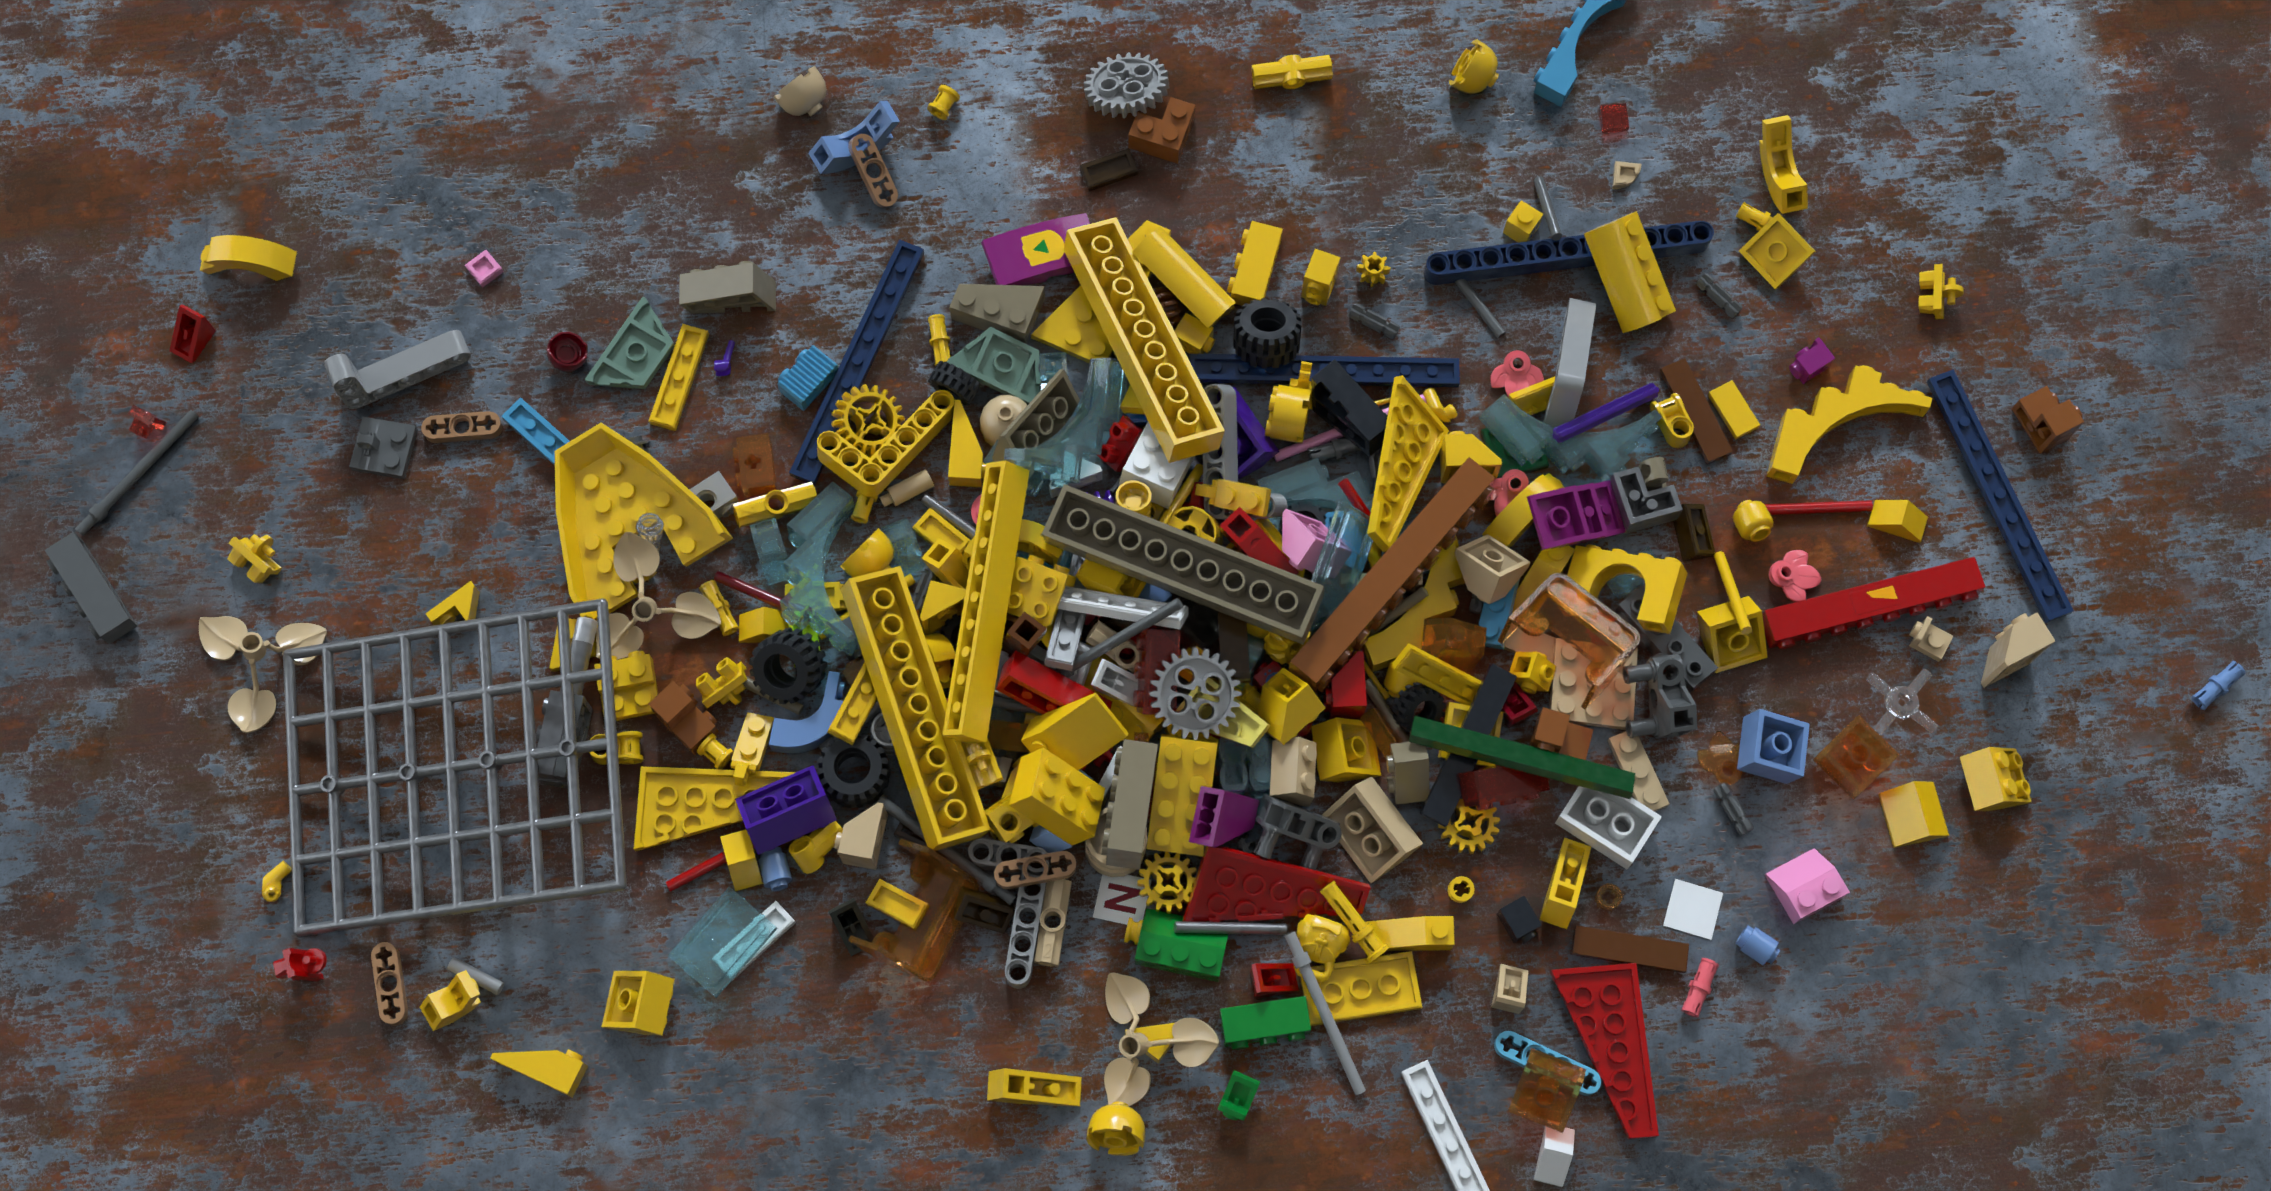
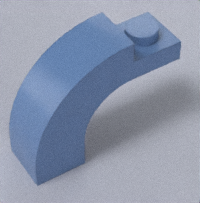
[808,101,900,174]
[769,671,846,754]

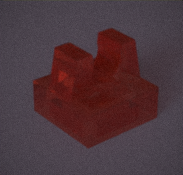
[128,405,167,439]

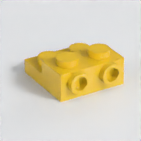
[594,651,658,721]

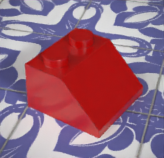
[1323,651,1367,720]

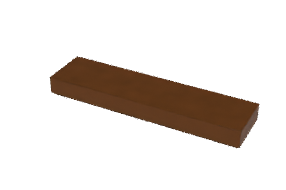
[1659,358,1733,464]
[1571,925,1689,973]

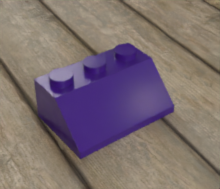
[1217,387,1280,480]
[735,765,837,855]

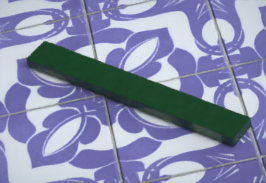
[1409,716,1635,799]

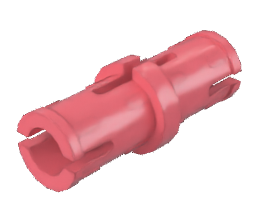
[1681,958,1719,1018]

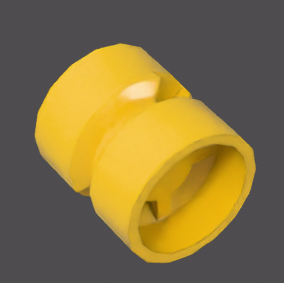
[1116,480,1152,518]

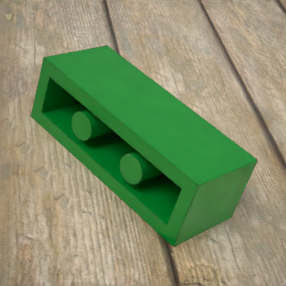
[1219,996,1311,1050]

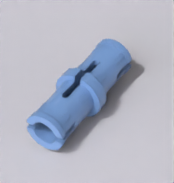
[2192,661,2246,710]

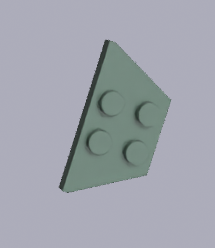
[585,297,675,389]
[946,327,1041,405]

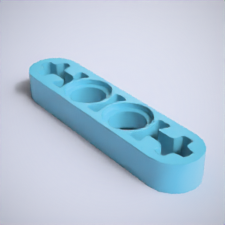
[1494,1031,1601,1096]

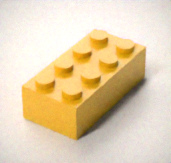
[1147,734,1218,857]

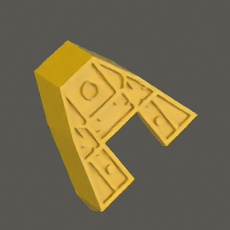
[555,423,733,621]

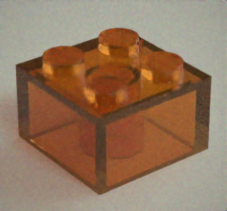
[1813,715,1900,800]
[1508,1048,1586,1133]

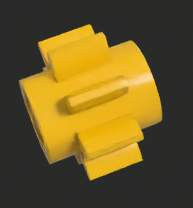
[1356,252,1391,287]

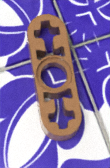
[848,134,898,208]
[421,411,503,443]
[994,851,1076,889]
[371,942,408,1026]

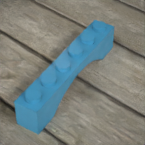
[1533,0,1627,107]

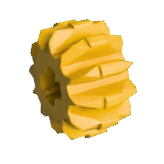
[1263,631,1311,664]

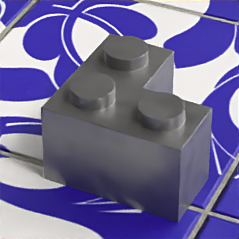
[1610,467,1683,534]

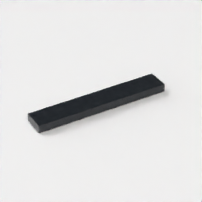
[1420,663,1517,827]

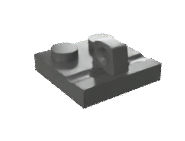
[349,417,418,480]

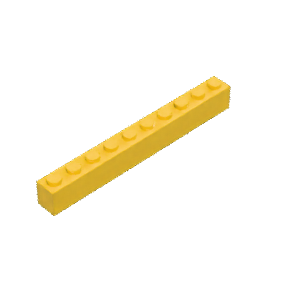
[942,460,1030,743]

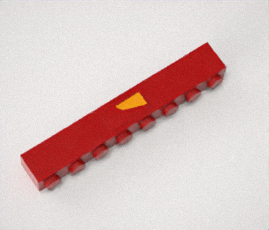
[1762,557,1986,650]

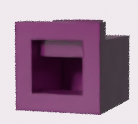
[1789,337,1835,384]

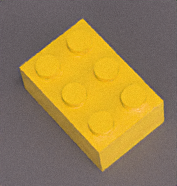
[1009,748,1105,846]

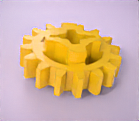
[1438,791,1500,854]
[1137,852,1197,914]

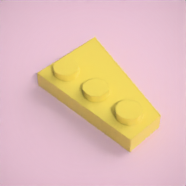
[1176,677,1270,748]

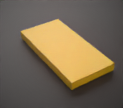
[1300,951,1422,1026]

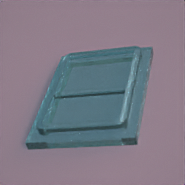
[1311,499,1373,602]
[668,887,778,998]

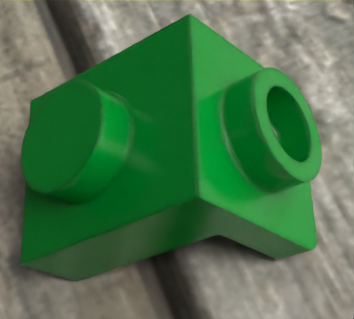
[1218,1070,1260,1121]

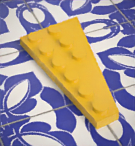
[1031,220,1171,370]
[1367,375,1449,552]
[634,766,796,852]

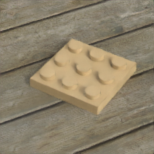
[1549,638,1638,730]

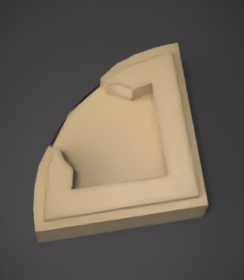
[1612,161,1642,189]

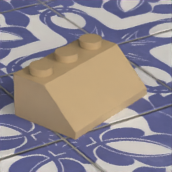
[1981,612,2055,688]
[1322,777,1423,884]

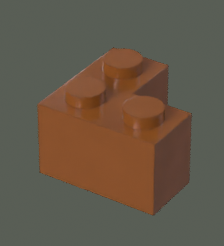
[1128,97,1196,164]
[2012,386,2084,454]
[648,681,719,756]
[1529,707,1594,760]

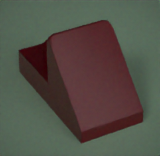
[1501,682,1538,728]

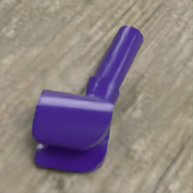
[714,340,735,376]

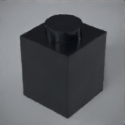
[1497,896,1542,944]

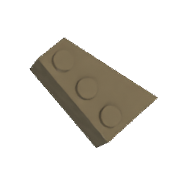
[679,261,776,314]
[949,284,1045,344]

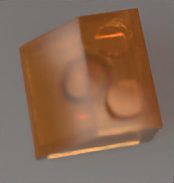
[1421,617,1487,674]

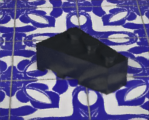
[1311,359,1388,457]

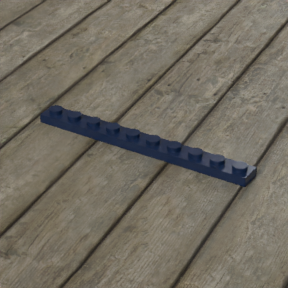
[789,239,924,486]
[1189,354,1460,387]
[1927,369,2074,623]

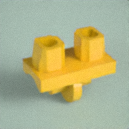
[1919,264,1964,319]
[227,534,282,583]
[696,657,747,708]
[961,737,1003,790]

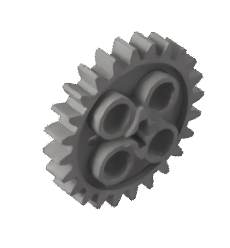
[1084,52,1169,118]
[1149,647,1242,740]

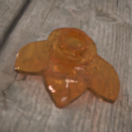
[1697,731,1742,785]

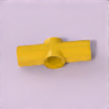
[1251,55,1333,89]
[732,482,819,528]

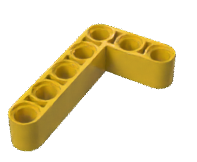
[817,390,954,497]

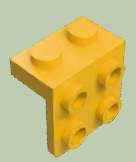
[1007,554,1077,627]

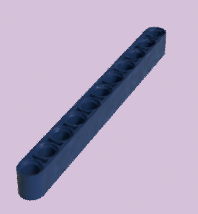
[1424,221,1714,285]

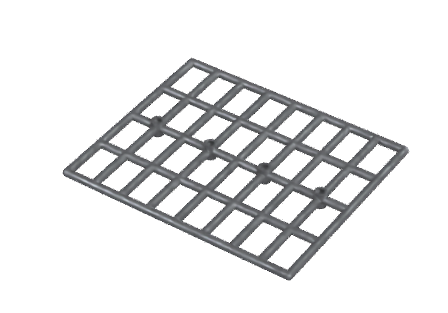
[283,598,627,937]

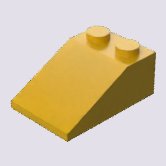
[1021,692,1129,770]

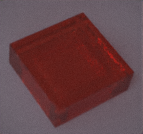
[1599,103,1629,133]

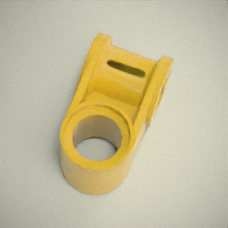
[1650,393,1694,448]
[589,731,643,765]

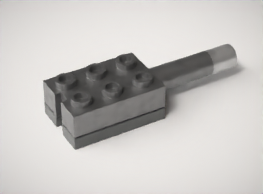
[536,617,598,789]

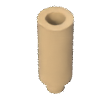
[879,469,934,507]

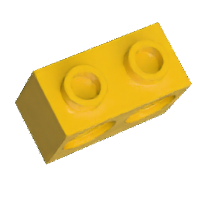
[1301,249,1341,306]
[984,792,1039,843]

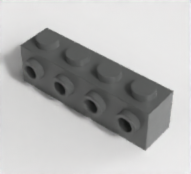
[45,532,138,644]
[1615,585,1718,693]

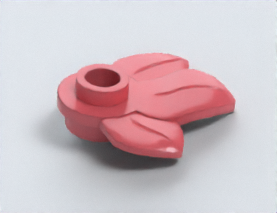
[1490,350,1544,399]
[1490,469,1529,517]
[1769,550,1822,602]

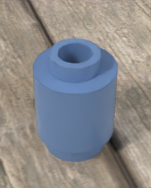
[758,847,792,891]
[1735,925,1780,966]

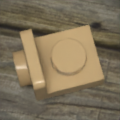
[1909,616,1953,662]

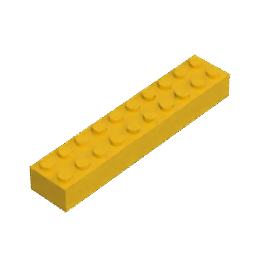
[1063,217,1225,463]
[840,566,991,853]

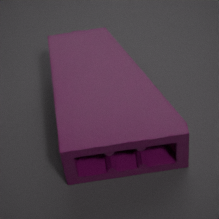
[1189,786,1259,848]

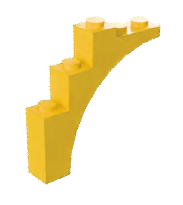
[1766,365,1932,484]
[1362,535,1465,672]

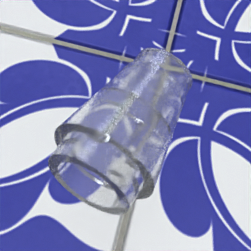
[636,513,664,551]

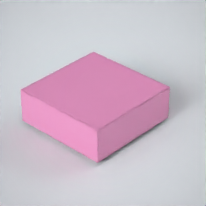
[465,250,504,288]

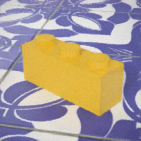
[1227,221,1283,306]

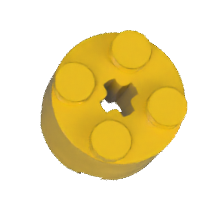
[1265,385,1311,443]

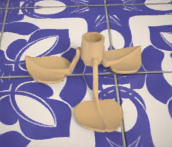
[596,532,721,659]
[199,616,327,733]
[1104,972,1219,1106]

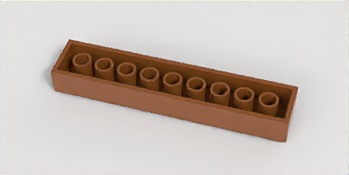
[1288,457,1495,694]

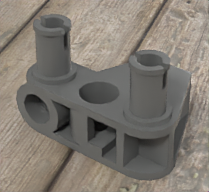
[1622,653,1698,739]
[1254,793,1342,870]

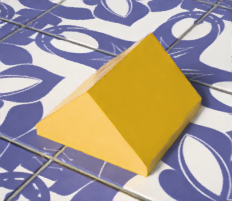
[920,580,966,634]
[1878,781,1949,848]

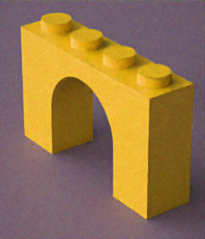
[1558,544,1688,634]

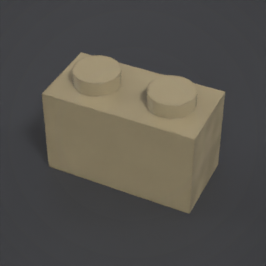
[1386,742,1429,804]

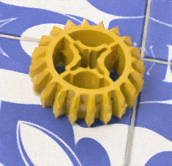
[831,384,905,458]

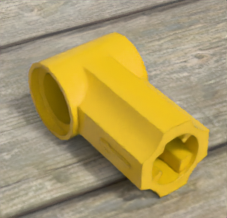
[789,821,843,874]

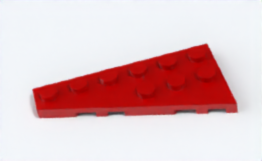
[1182,846,1371,922]
[1550,963,1659,1139]

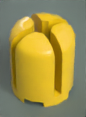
[1164,506,1223,546]

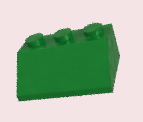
[1135,908,1228,982]

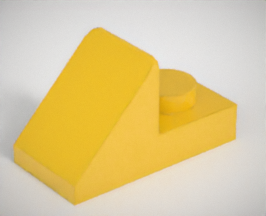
[425,581,480,625]

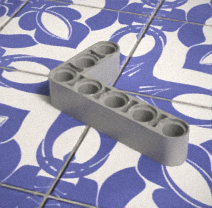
[1542,298,1596,434]
[323,330,471,409]
[1203,384,1288,519]
[968,839,1050,989]

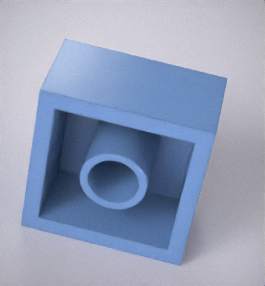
[1737,709,1810,784]

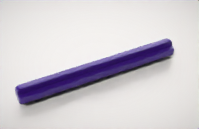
[1552,383,1659,443]

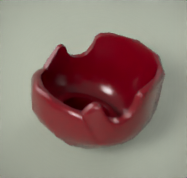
[547,331,588,372]

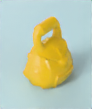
[1294,914,1350,983]

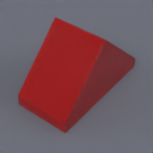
[169,304,216,363]
[1250,963,1299,999]

